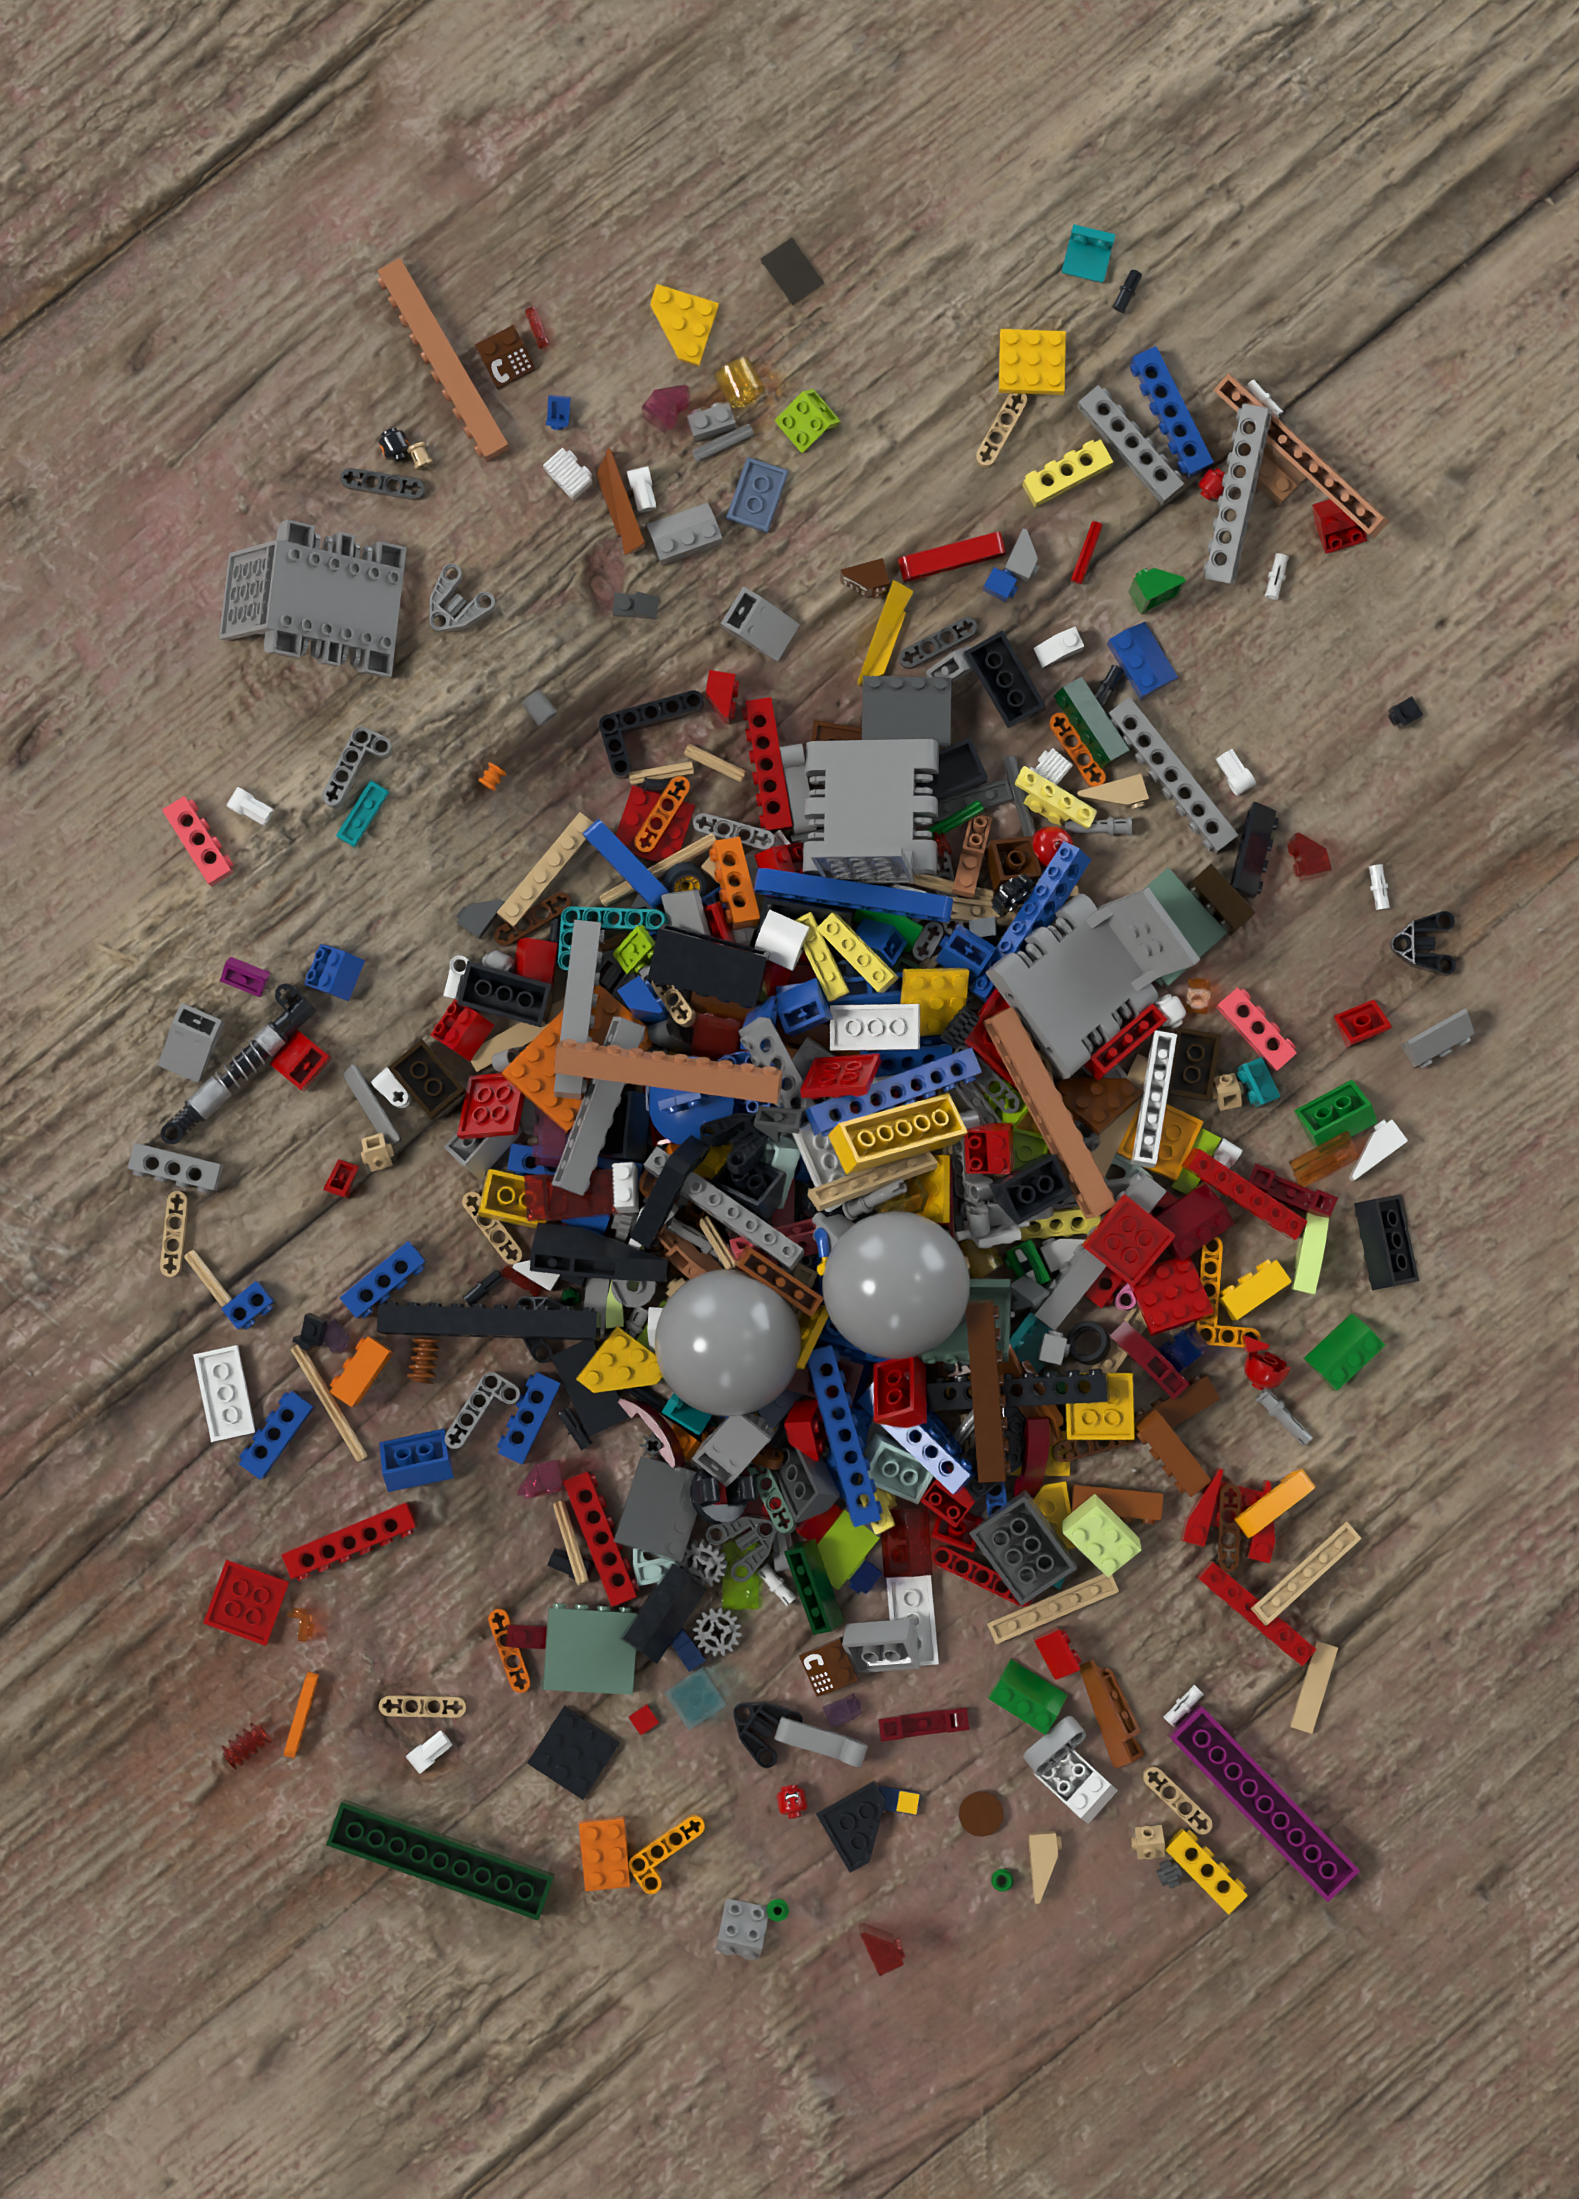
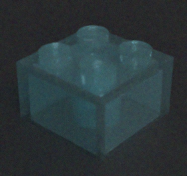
[664,1666,727,1730]

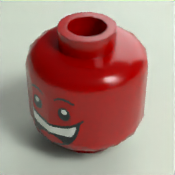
[776,1785,808,1819]

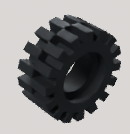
[941,1006,980,1049]

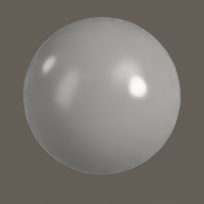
[822,1211,970,1359]
[655,1269,801,1416]

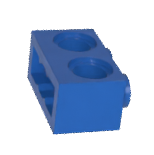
[221,1281,275,1330]

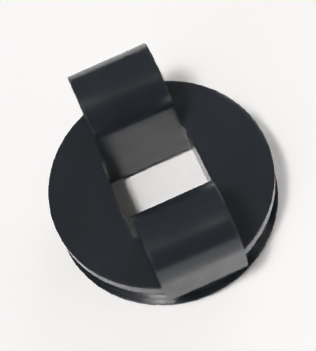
[690,1468,759,1524]

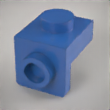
[546,395,571,430]

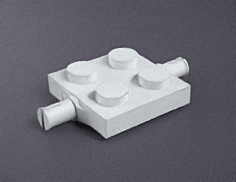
[955,1221,1029,1248]

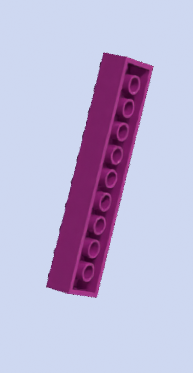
[1167,1704,1360,1902]

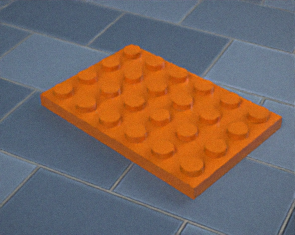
[502,985,654,1133]

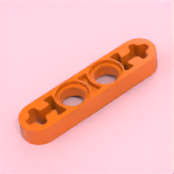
[1049,713,1105,788]
[634,776,690,852]
[488,1608,531,1693]
[283,1671,319,1759]

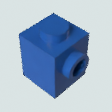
[983,567,1018,603]

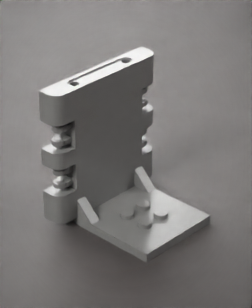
[219,520,407,678]
[803,739,939,884]
[985,887,1200,1080]

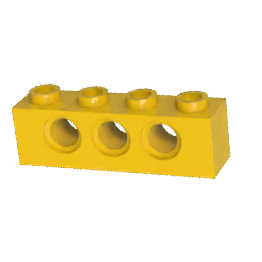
[1165,1828,1248,1914]

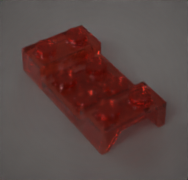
[524,1169,618,1222]

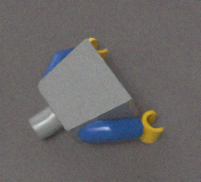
[812,1212,854,1275]

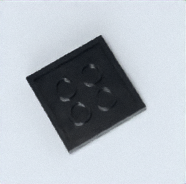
[527,1706,620,1800]

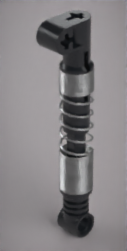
[160,983,317,1145]

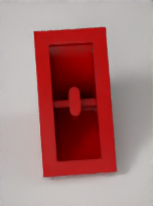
[323,1159,359,1199]

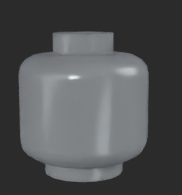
[482,950,515,973]

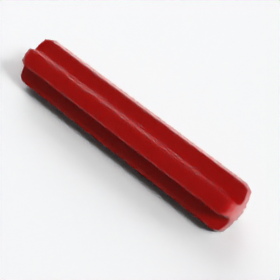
[1071,521,1103,584]

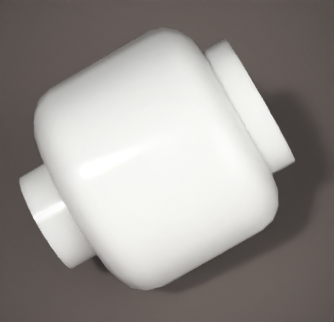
[1155,994,1186,1028]

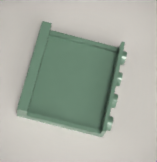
[1144,868,1227,988]
[918,1279,1012,1364]
[541,1603,637,1695]

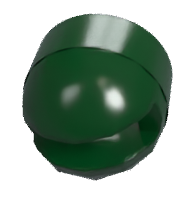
[561,1287,580,1306]

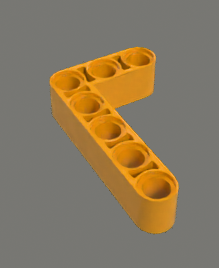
[1194,1237,1261,1348]

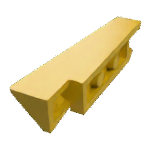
[857,580,913,686]

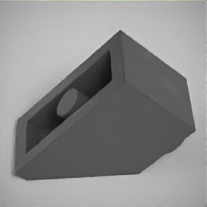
[457,899,505,940]

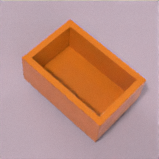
[330,1336,394,1407]
[579,1816,631,1892]

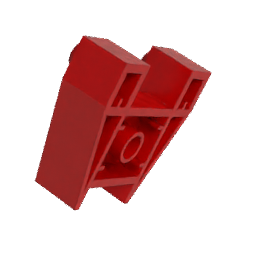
[1180,1468,1275,1563]

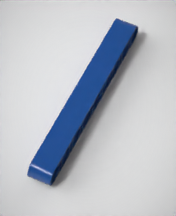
[754,868,953,922]

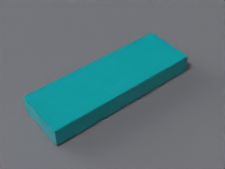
[336,780,390,848]

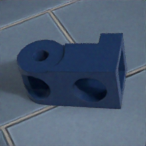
[671,1627,706,1672]

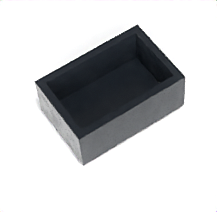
[916,738,988,803]
[598,1091,650,1161]

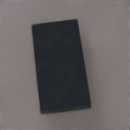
[550,1341,629,1437]
[947,1411,1026,1502]

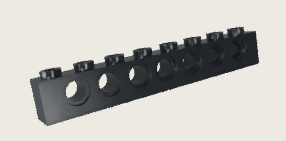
[927,1369,1110,1411]

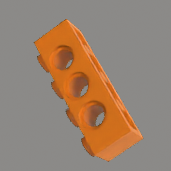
[709,837,760,930]

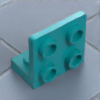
[1061,224,1116,283]
[1236,1057,1281,1108]
[1009,1312,1053,1374]
[662,1393,712,1435]

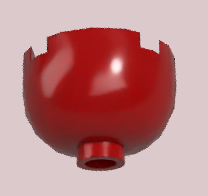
[1032,826,1074,869]
[1244,1351,1290,1390]

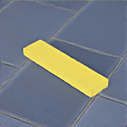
[794,912,850,1002]

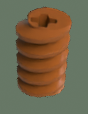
[407,1337,442,1384]

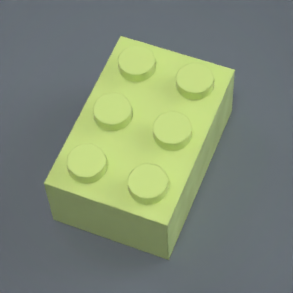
[1062,1494,1141,1577]

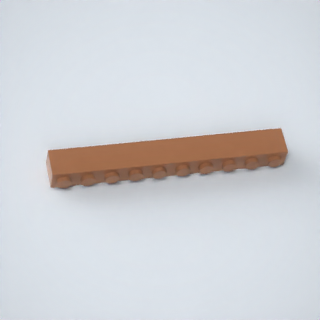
[377,258,510,462]
[1214,374,1390,538]
[983,1006,1116,1219]
[554,1039,783,1104]

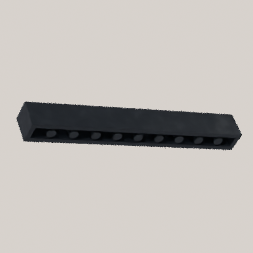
[376,1301,601,1341]

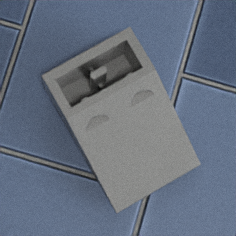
[721,586,800,662]
[158,1003,225,1083]
[692,1415,771,1487]

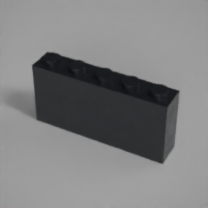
[647,923,770,1009]

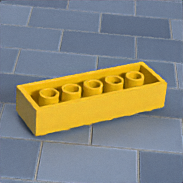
[828,1093,968,1175]

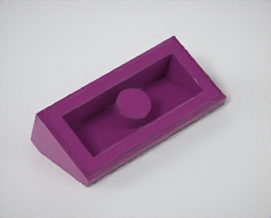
[220,957,270,997]

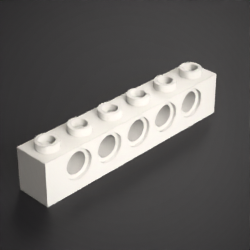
[1131,1030,1177,1168]

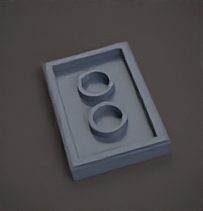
[726,457,789,533]

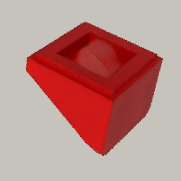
[1242,1336,1269,1353]

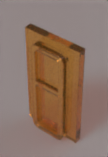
[1289,1131,1359,1187]

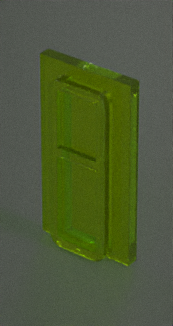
[722,1541,759,1610]

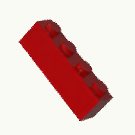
[1084,1003,1168,1081]

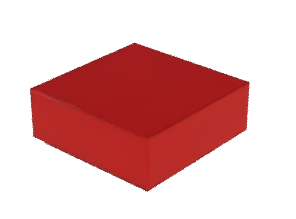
[628,1704,659,1735]

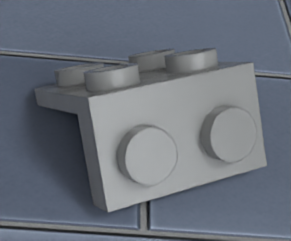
[715,1899,768,1960]

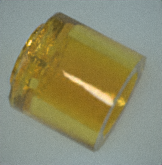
[714,357,765,408]
[958,1239,1005,1279]

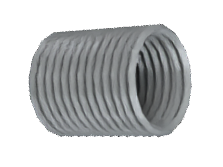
[522,690,557,726]

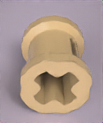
[407,442,433,470]

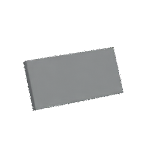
[661,889,711,936]

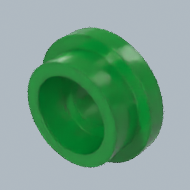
[991,1869,1014,1892]
[767,1898,789,1922]

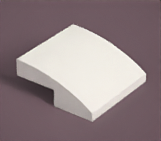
[755,910,810,971]

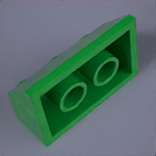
[1128,568,1186,614]
[851,909,923,956]
[1294,1080,1378,1153]
[1303,1313,1386,1391]
[987,1659,1067,1735]

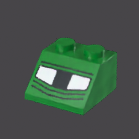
[1003,1240,1051,1285]

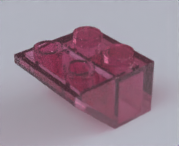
[642,385,691,433]
[517,1459,564,1499]

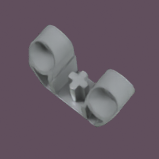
[429,563,496,632]

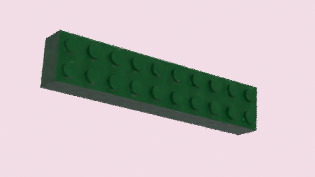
[326,1799,555,1921]

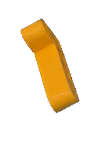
[1235,1469,1316,1538]
[629,1814,705,1894]

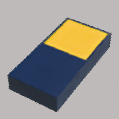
[878,1785,921,1816]

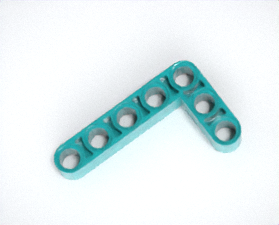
[558,906,669,971]

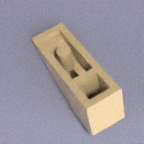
[1076,774,1149,810]
[1028,1831,1062,1904]

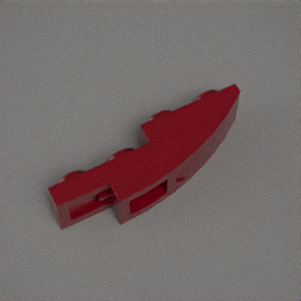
[1109,1320,1189,1400]
[506,1624,547,1649]

